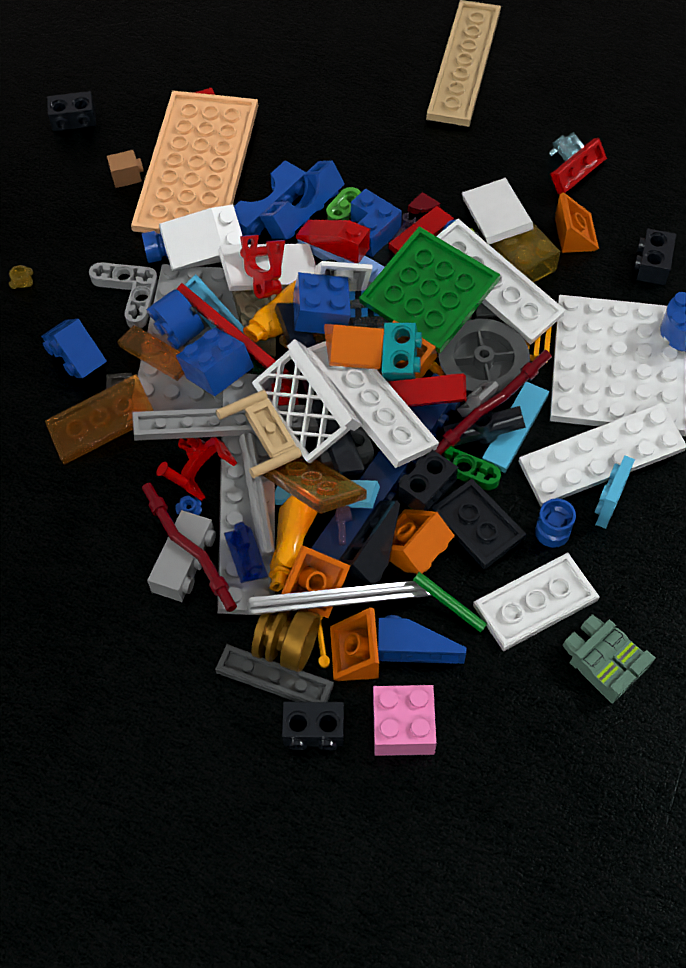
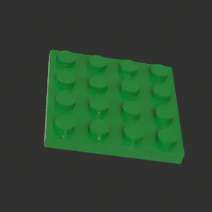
[359,227,500,354]

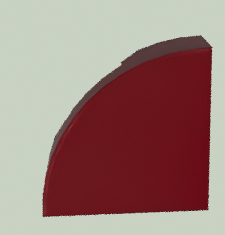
[408,192,440,214]

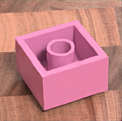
[373,685,436,756]

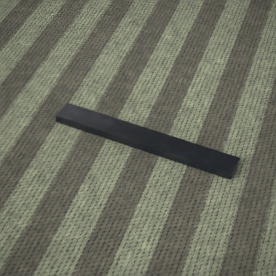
[275,303,365,477]

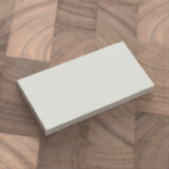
[462,178,534,245]
[218,244,316,291]
[473,553,599,651]

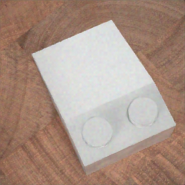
[159,205,242,271]
[314,261,372,307]

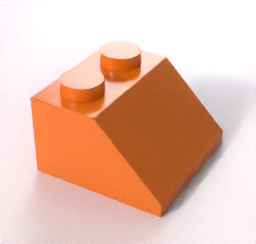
[389,509,454,574]

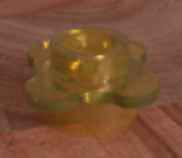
[9,265,33,289]

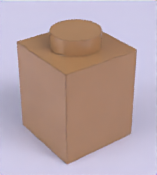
[107,150,144,188]

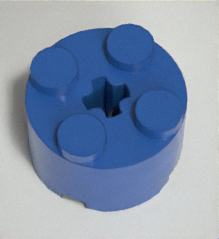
[146,290,205,350]
[660,292,686,352]

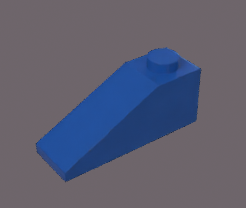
[378,615,466,664]

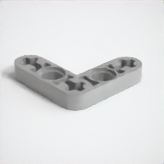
[89,263,158,329]

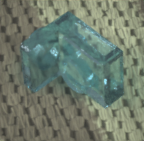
[549,132,584,161]

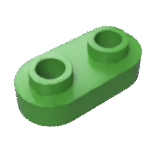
[326,187,361,220]

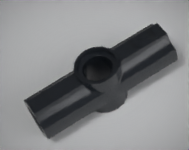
[443,406,526,447]

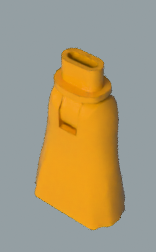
[243,281,296,342]
[269,493,321,592]

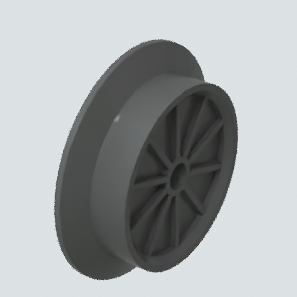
[438,319,530,396]

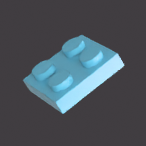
[594,455,635,529]

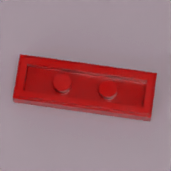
[550,138,607,194]
[388,206,454,254]
[388,373,467,407]

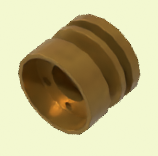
[251,610,320,672]

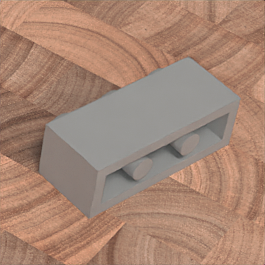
[147,510,216,602]

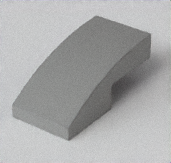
[457,381,498,418]

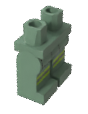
[563,615,656,704]

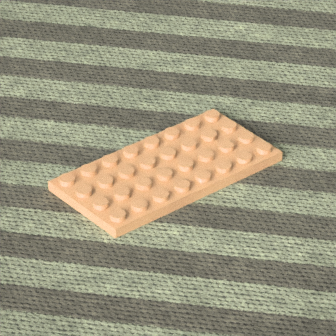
[131,91,258,234]

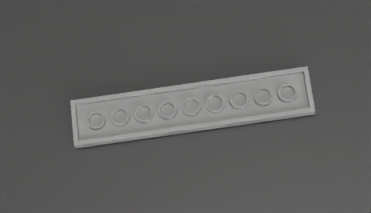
[218,374,275,615]

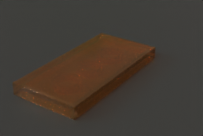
[45,374,154,464]
[263,456,367,514]

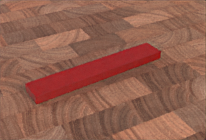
[176,283,293,386]

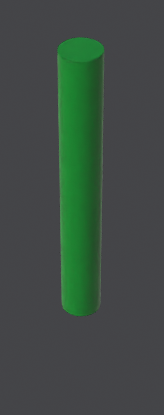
[413,571,487,632]

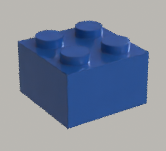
[293,272,351,334]
[176,327,254,396]

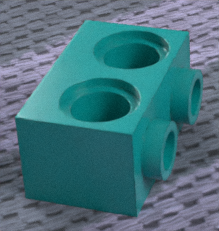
[382,323,422,381]

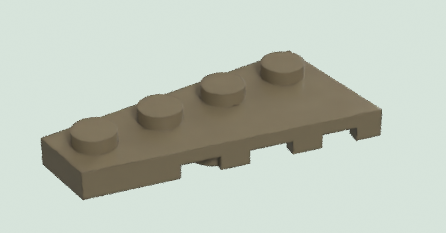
[232,290,276,359]

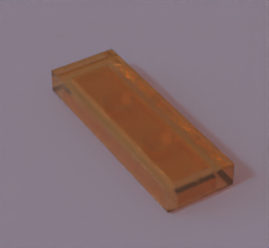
[118,325,184,381]

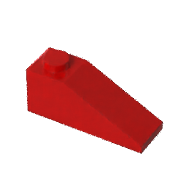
[296,220,370,264]

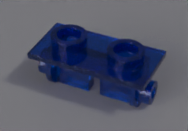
[224,522,268,583]

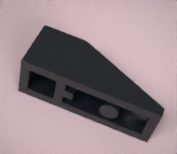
[339,500,400,586]

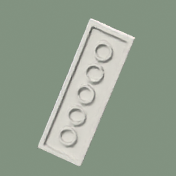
[436,219,566,345]
[307,341,439,468]
[518,402,686,507]

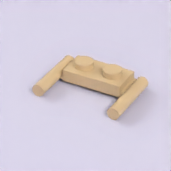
[216,390,302,478]

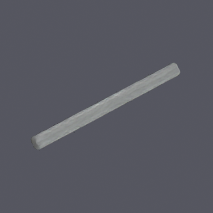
[247,581,431,615]

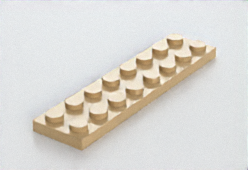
[427,0,501,126]

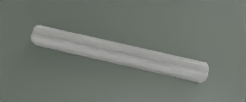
[239,433,275,557]

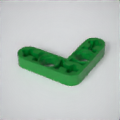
[407,447,501,510]

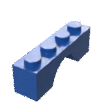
[234,160,306,243]
[259,161,345,240]

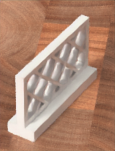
[252,339,362,463]

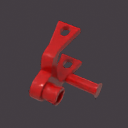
[240,235,285,299]
[156,437,237,501]

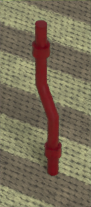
[434,350,552,455]
[142,483,237,612]

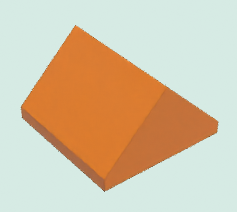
[555,192,599,253]
[324,324,384,369]
[281,545,350,618]
[330,607,379,681]

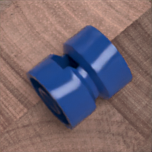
[142,231,169,263]
[535,498,576,548]

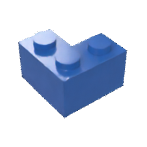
[351,189,402,258]
[41,319,107,378]

